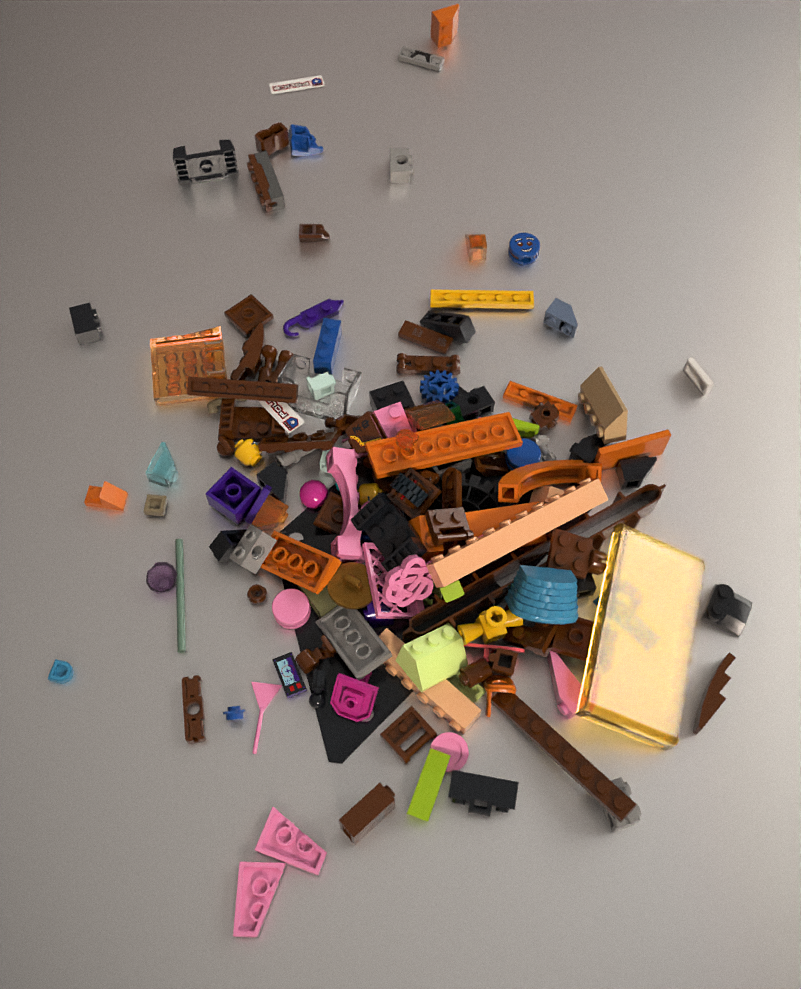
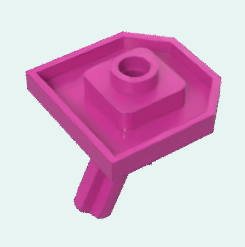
[330,672,379,722]

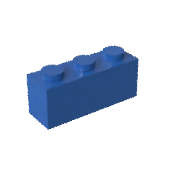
[313,318,342,375]

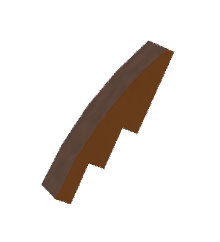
[693,652,736,735]

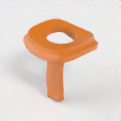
[483,675,517,717]

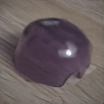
[146,562,177,594]

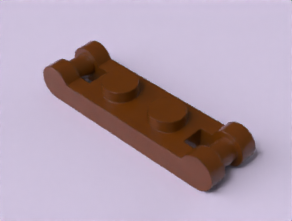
[396,353,461,375]

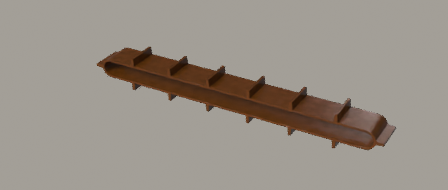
[402,484,666,644]

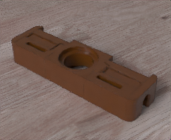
[182,675,206,744]

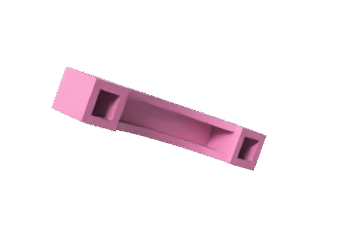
[326,447,363,563]

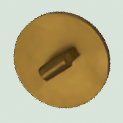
[327,562,378,609]

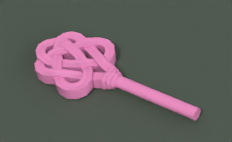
[382,535,483,607]

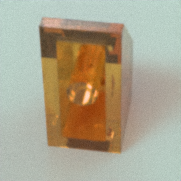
[465,233,487,262]
[252,495,289,531]

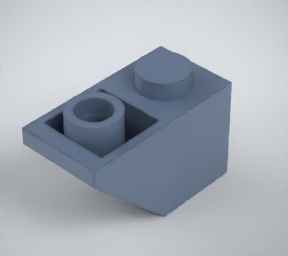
[543,298,578,338]

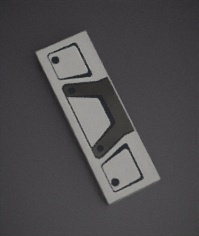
[398,46,444,71]

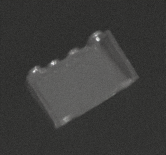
[278,354,362,420]

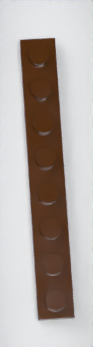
[491,692,636,822]

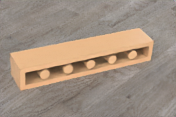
[379,628,482,735]

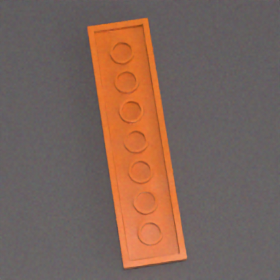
[365,412,523,479]

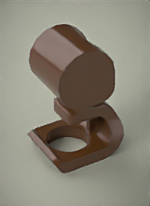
[295,635,337,674]

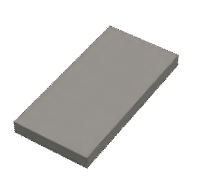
[316,605,393,680]

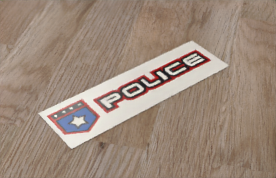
[269,75,325,95]
[258,400,305,434]

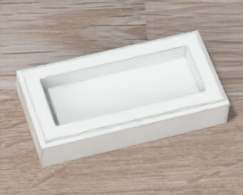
[683,357,714,395]

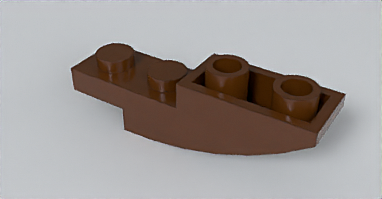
[230,322,266,381]

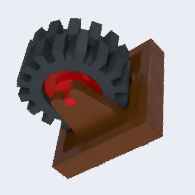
[388,467,441,519]

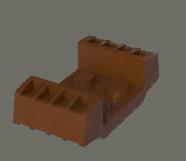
[218,399,290,442]
[533,617,618,674]

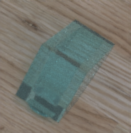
[145,442,178,488]

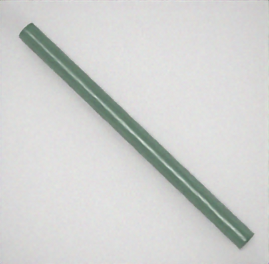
[175,539,186,653]

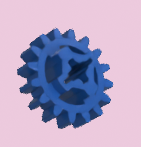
[420,370,459,406]

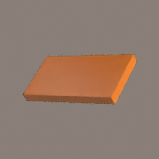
[593,430,671,471]

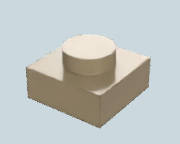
[143,494,168,516]

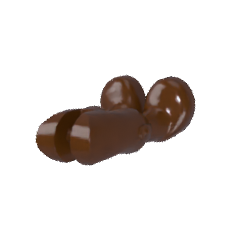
[257,345,295,383]

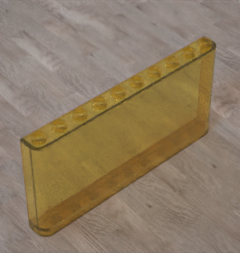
[576,523,705,751]

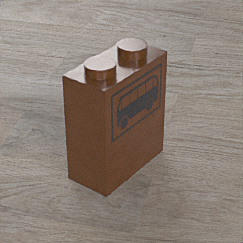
[339,783,395,845]

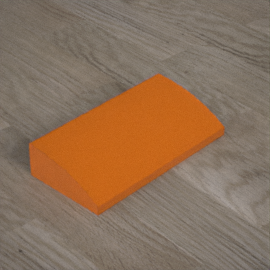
[465,501,547,548]
[260,530,341,594]

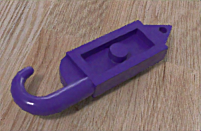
[283,298,344,337]

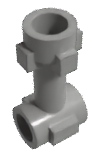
[531,434,557,462]

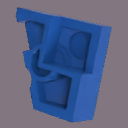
[288,124,323,156]

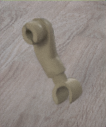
[207,398,246,414]

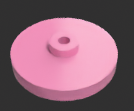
[430,732,469,772]

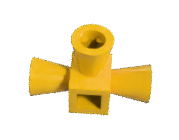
[457,606,523,645]

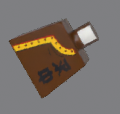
[342,411,388,454]

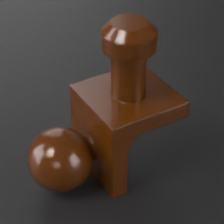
[325,414,361,436]

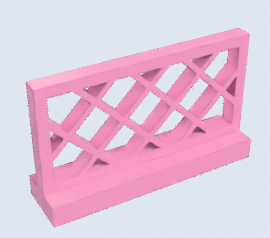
[362,542,425,621]

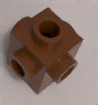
[529,401,559,433]

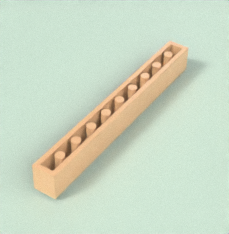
[426,478,608,588]

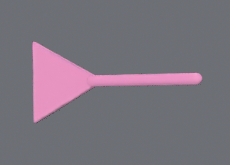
[251,682,282,754]

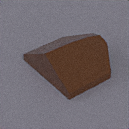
[299,224,330,242]
[473,451,509,477]

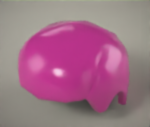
[299,480,328,509]

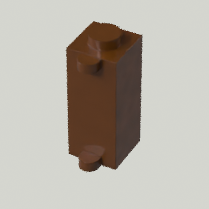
[487,647,518,678]

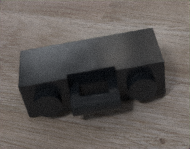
[448,770,519,817]

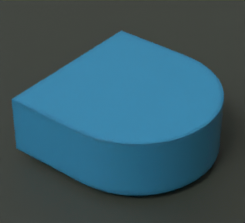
[47,659,74,684]

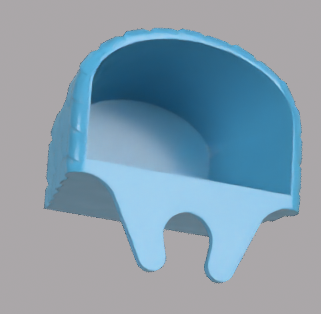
[505,565,578,625]

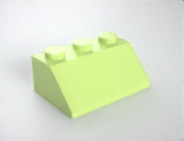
[395,623,468,692]

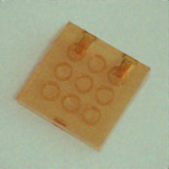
[150,326,227,406]

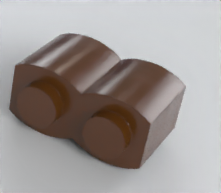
[255,123,289,156]

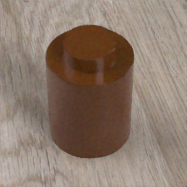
[458,658,492,688]

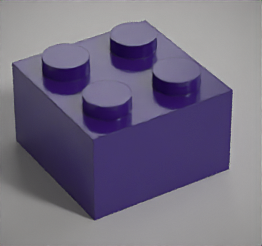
[205,467,261,525]

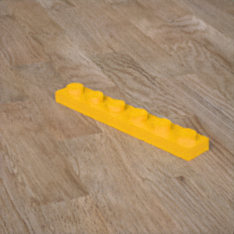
[430,290,534,309]

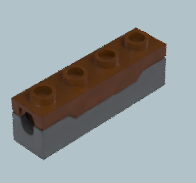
[247,151,285,212]

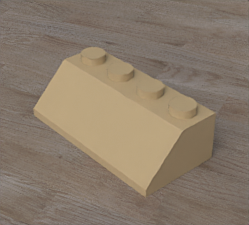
[578,366,628,444]

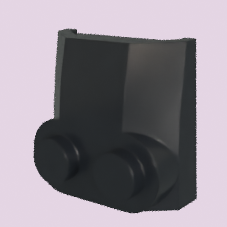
[700,584,752,637]

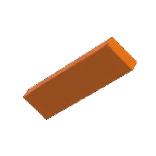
[503,381,578,423]

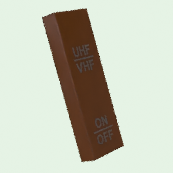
[398,320,453,355]

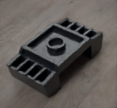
[173,140,239,184]
[351,492,427,572]

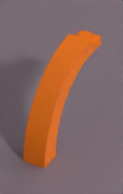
[498,460,602,503]

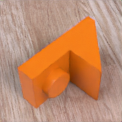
[84,481,128,511]

